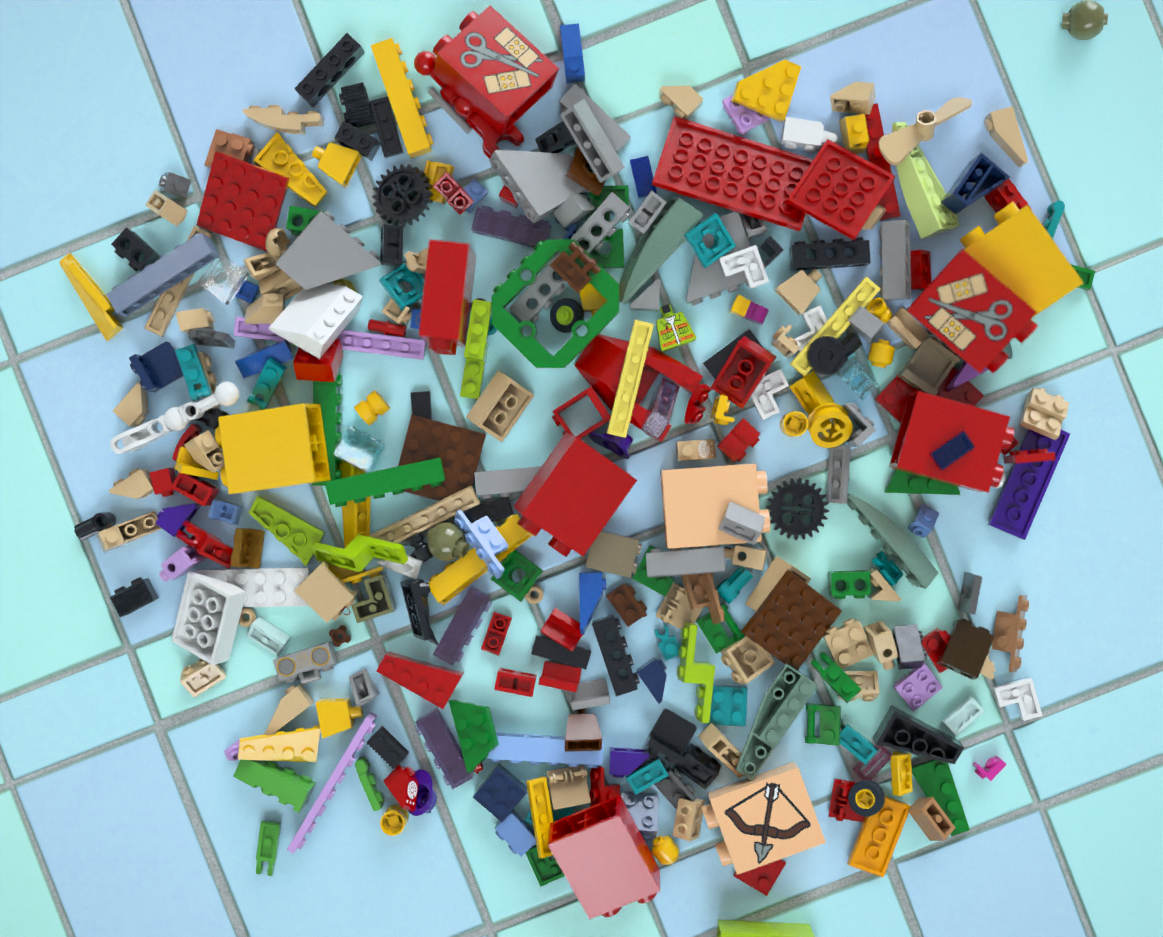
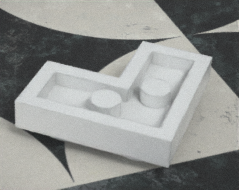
[719,245,769,289]
[794,305,827,352]
[751,369,789,420]
[993,677,1042,721]

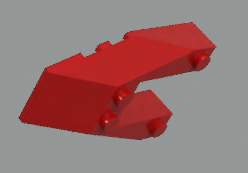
[574,334,703,442]

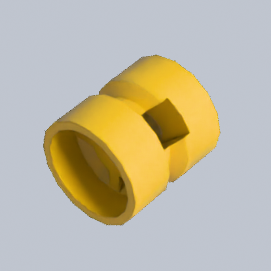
[354,390,391,426]
[780,411,809,437]
[380,804,409,836]

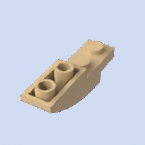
[243,105,324,134]

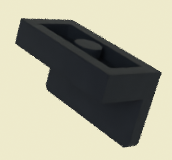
[760,236,784,268]

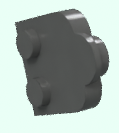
[188,328,235,348]

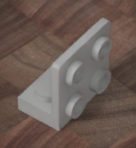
[841,402,876,447]

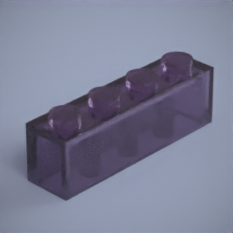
[471,206,552,248]
[641,377,680,439]
[433,586,492,666]
[415,708,474,790]

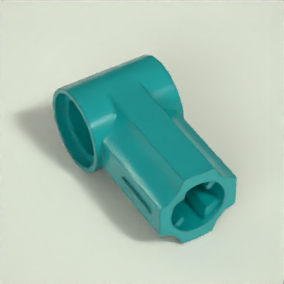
[716,566,754,604]

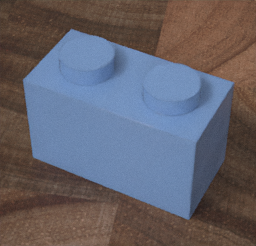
[495,809,536,857]

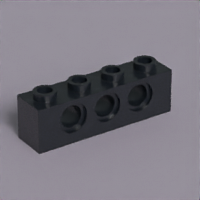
[294,33,365,108]
[789,237,871,271]
[592,614,640,697]

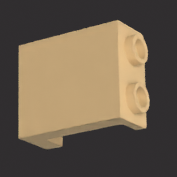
[294,560,357,623]

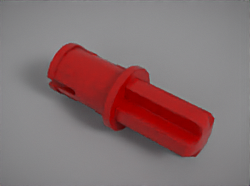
[368,319,407,338]

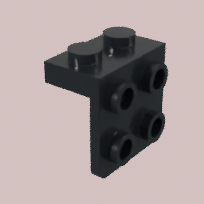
[646,709,697,764]

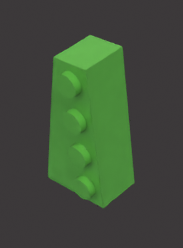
[233,760,316,813]

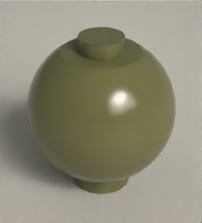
[1062,0,1108,40]
[427,523,470,561]

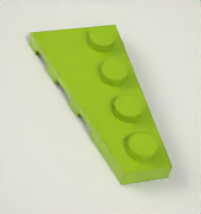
[248,496,326,566]

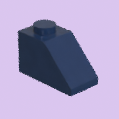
[636,657,667,704]

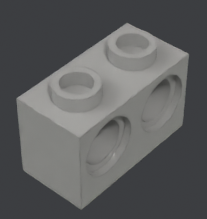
[628,191,667,234]

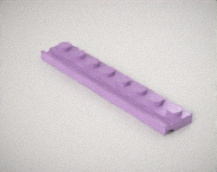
[287,712,377,853]

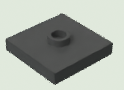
[958,572,983,615]

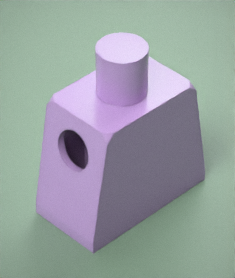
[159,545,207,582]

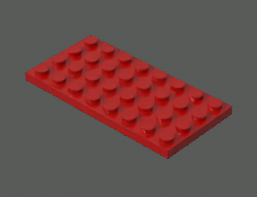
[652,116,813,232]

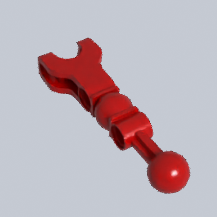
[414,51,524,159]

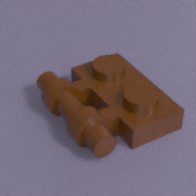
[550,242,602,293]

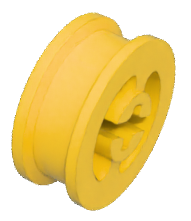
[807,403,853,448]

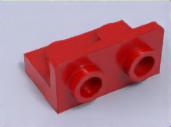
[921,628,950,673]

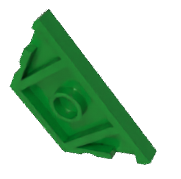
[884,469,960,495]
[449,699,499,773]

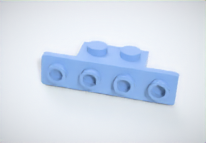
[454,510,509,579]

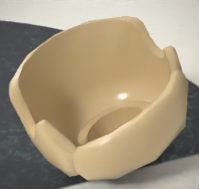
[265,228,291,258]

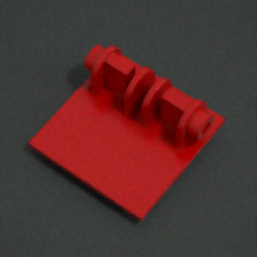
[828,778,868,822]

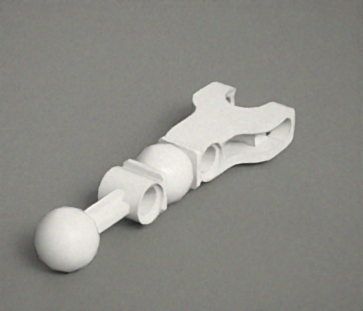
[110,382,240,454]

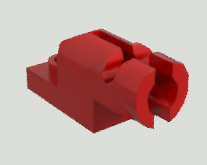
[176,521,233,569]

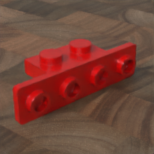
[589,766,620,807]

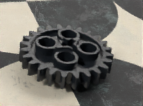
[372,164,434,227]
[766,478,829,540]

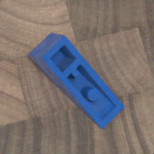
[560,23,585,83]
[579,572,606,634]

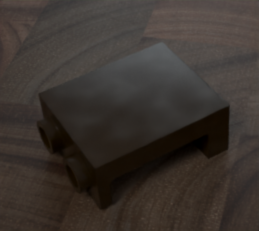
[936,618,994,680]

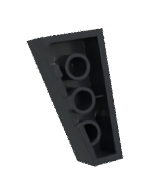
[873,705,964,765]

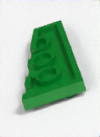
[912,759,970,836]

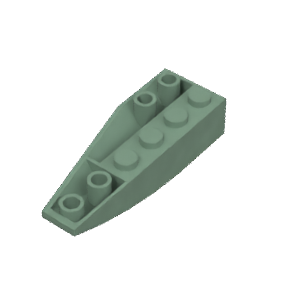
[619,196,703,304]
[847,494,939,589]
[736,663,818,781]

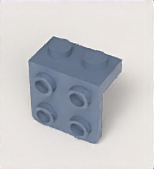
[620,791,659,840]

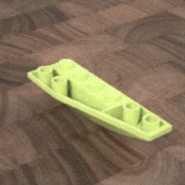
[892,122,959,239]

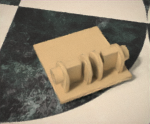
[655,582,703,629]
[546,764,591,810]

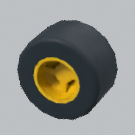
[848,780,885,817]

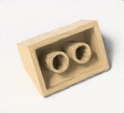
[466,370,534,442]
[745,556,811,611]

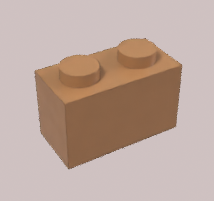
[907,797,956,841]

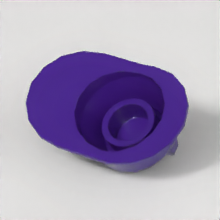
[589,432,633,459]
[409,769,437,816]

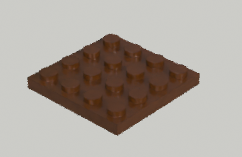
[398,414,486,501]
[741,570,842,670]

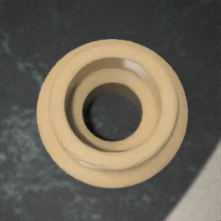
[525,585,544,604]
[238,608,256,627]

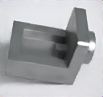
[159,172,191,198]

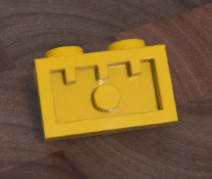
[710,395,735,426]
[890,751,913,796]

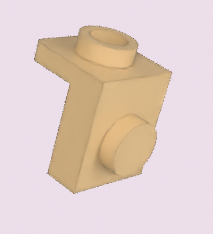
[404,248,428,274]
[382,298,412,325]

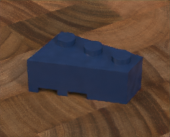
[941,153,1010,215]

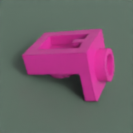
[972,756,1007,781]

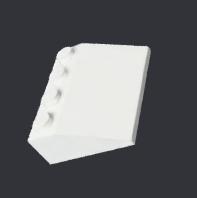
[269,283,363,359]
[171,571,246,665]

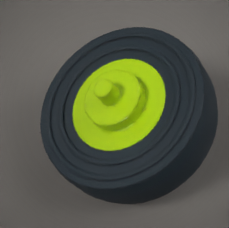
[550,298,584,333]

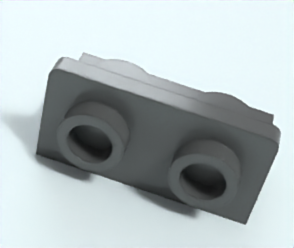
[654,766,696,810]

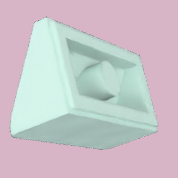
[246,617,290,656]

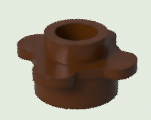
[329,625,351,647]

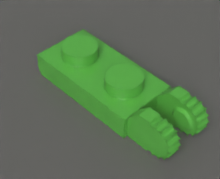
[355,756,385,811]
[256,820,281,876]

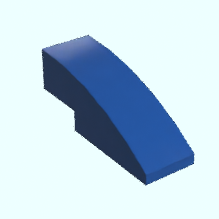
[235,339,295,378]

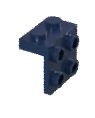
[129,342,184,392]

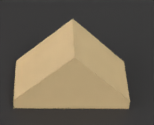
[243,252,281,281]

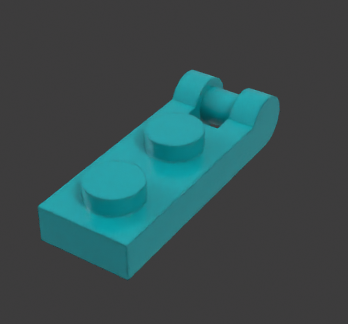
[1042,200,1065,239]
[175,344,212,401]
[247,358,287,410]

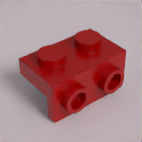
[984,179,1031,213]

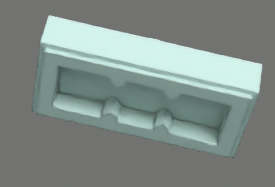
[942,696,984,736]

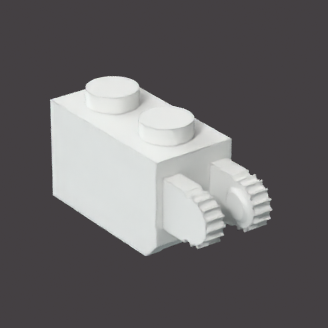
[780,117,838,152]

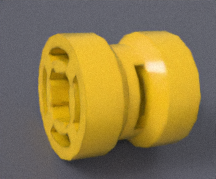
[866,298,892,324]

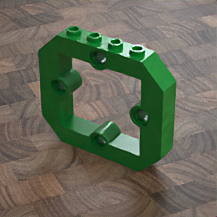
[492,239,620,368]

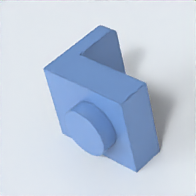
[463,179,489,214]
[208,500,243,525]
[908,504,939,538]

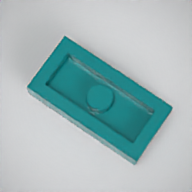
[840,724,878,765]
[626,757,669,795]

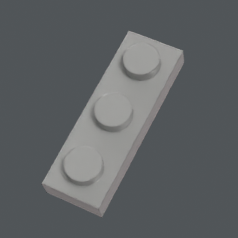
[826,445,851,504]

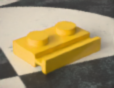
[417,160,455,204]

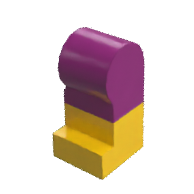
[729,294,769,325]

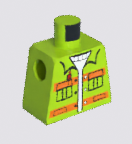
[656,304,697,352]

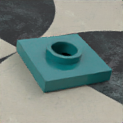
[684,213,736,268]
[379,263,425,311]

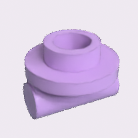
[223,740,240,761]

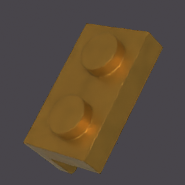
[231,528,265,568]

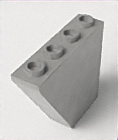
[489,150,588,224]
[275,211,381,290]
[686,212,751,306]

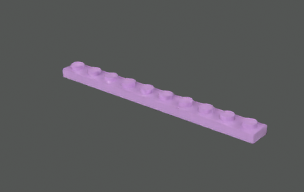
[234,317,426,360]

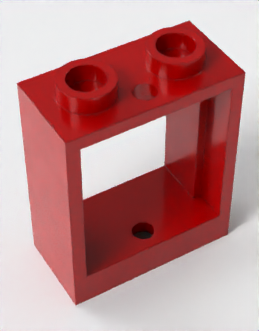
[552,386,611,439]

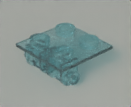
[333,426,385,472]

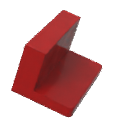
[910,250,931,290]
[540,608,584,651]
[538,661,582,692]

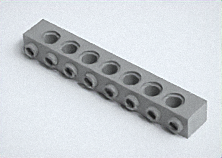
[509,192,630,323]

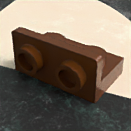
[606,582,648,627]

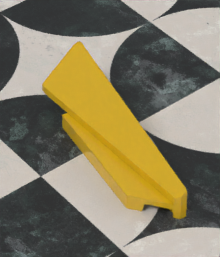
[59,252,124,341]
[339,458,371,548]

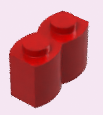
[717,418,760,462]

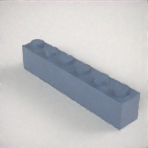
[106,233,220,317]

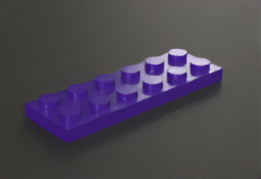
[987,429,1070,540]

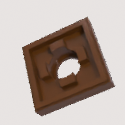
[565,147,605,196]

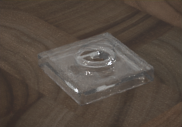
[197,252,250,305]

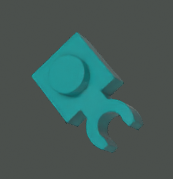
[871,551,903,587]
[654,624,680,661]

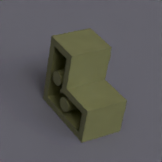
[351,573,397,623]

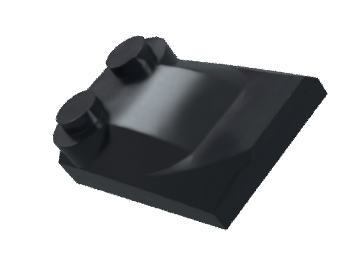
[400,578,438,645]

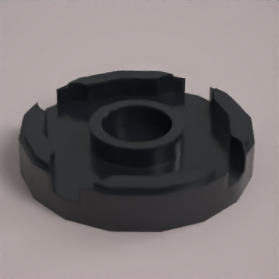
[807,336,846,375]

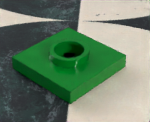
[585,229,624,268]
[491,550,544,602]

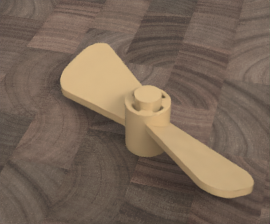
[879,97,972,165]

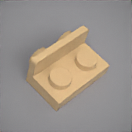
[771,324,800,359]
[180,658,226,698]
[838,671,880,702]
[673,798,705,841]

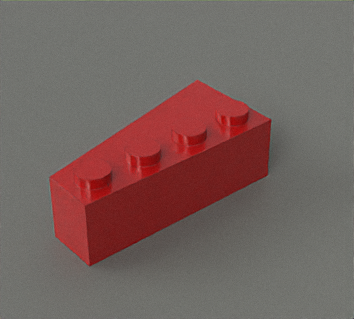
[376,651,464,709]

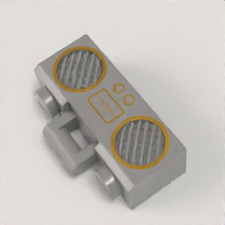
[273,641,338,685]

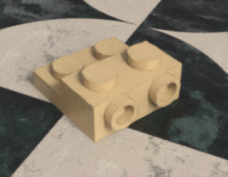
[1020,388,1069,440]
[823,618,874,669]
[721,636,775,684]

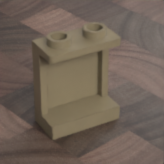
[898,337,960,395]
[585,531,642,578]

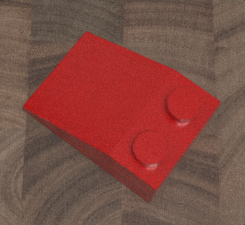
[711,336,777,409]

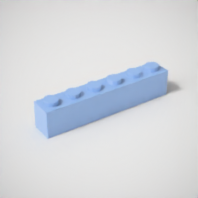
[487,732,603,768]

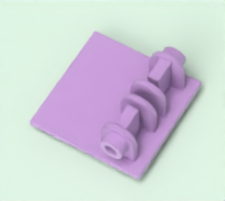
[722,95,770,136]
[893,663,943,712]

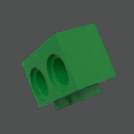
[286,206,325,236]
[828,570,871,599]

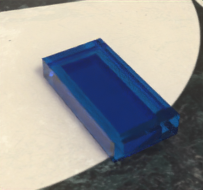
[630,156,657,198]
[930,431,975,470]

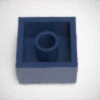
[473,763,527,822]

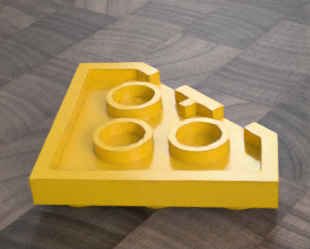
[731,59,801,122]

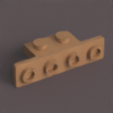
[681,547,725,625]
[992,595,1029,672]

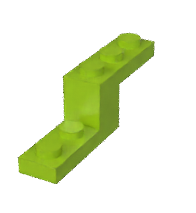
[460,299,492,399]
[311,534,408,572]
[677,622,715,723]

